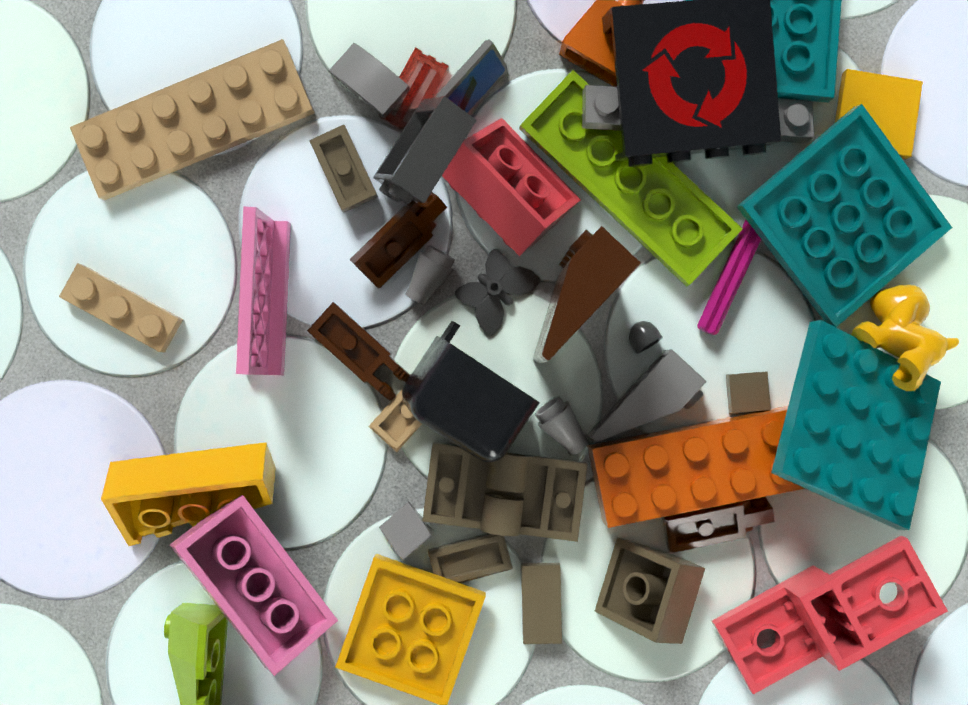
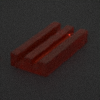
[378,47,449,130]

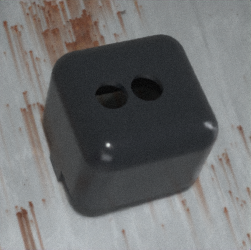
[402,321,540,462]

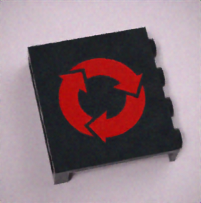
[602,0,781,167]

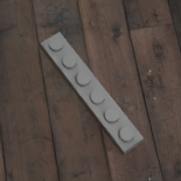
[582,85,814,143]

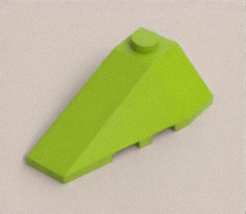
[164,603,228,705]

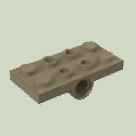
[422,442,588,542]

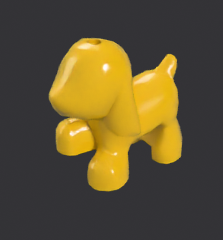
[850,285,959,391]

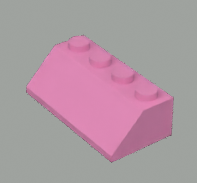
[170,495,338,676]

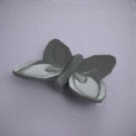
[455,249,540,335]

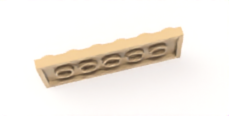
[70,39,315,201]

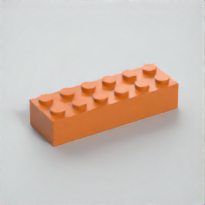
[587,406,806,528]

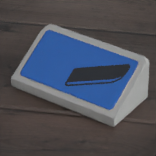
[436,39,508,115]

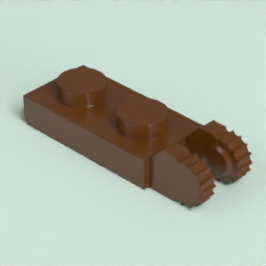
[307,302,411,401]

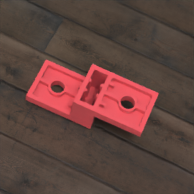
[712,536,948,694]

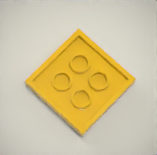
[335,553,486,705]

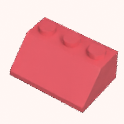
[442,118,581,257]

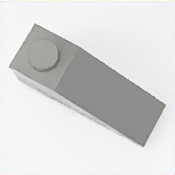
[587,349,707,442]

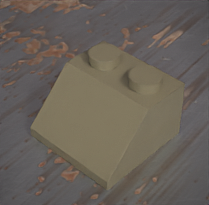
[594,537,705,644]

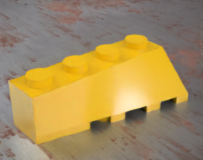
[101,442,276,547]

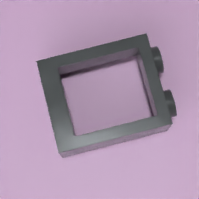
[373,96,477,205]

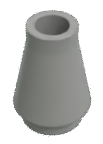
[405,245,455,305]
[535,396,589,456]

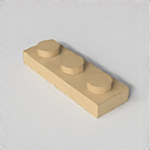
[59,263,183,353]

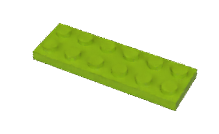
[519,70,743,287]

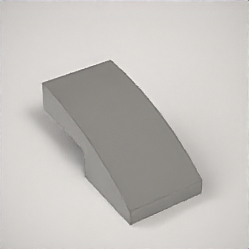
[329,43,410,119]

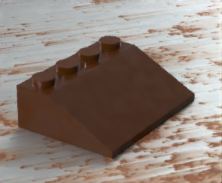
[533,226,641,364]

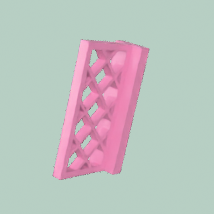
[236,206,291,376]

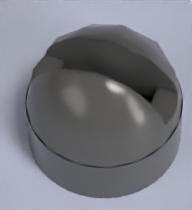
[629,321,663,354]

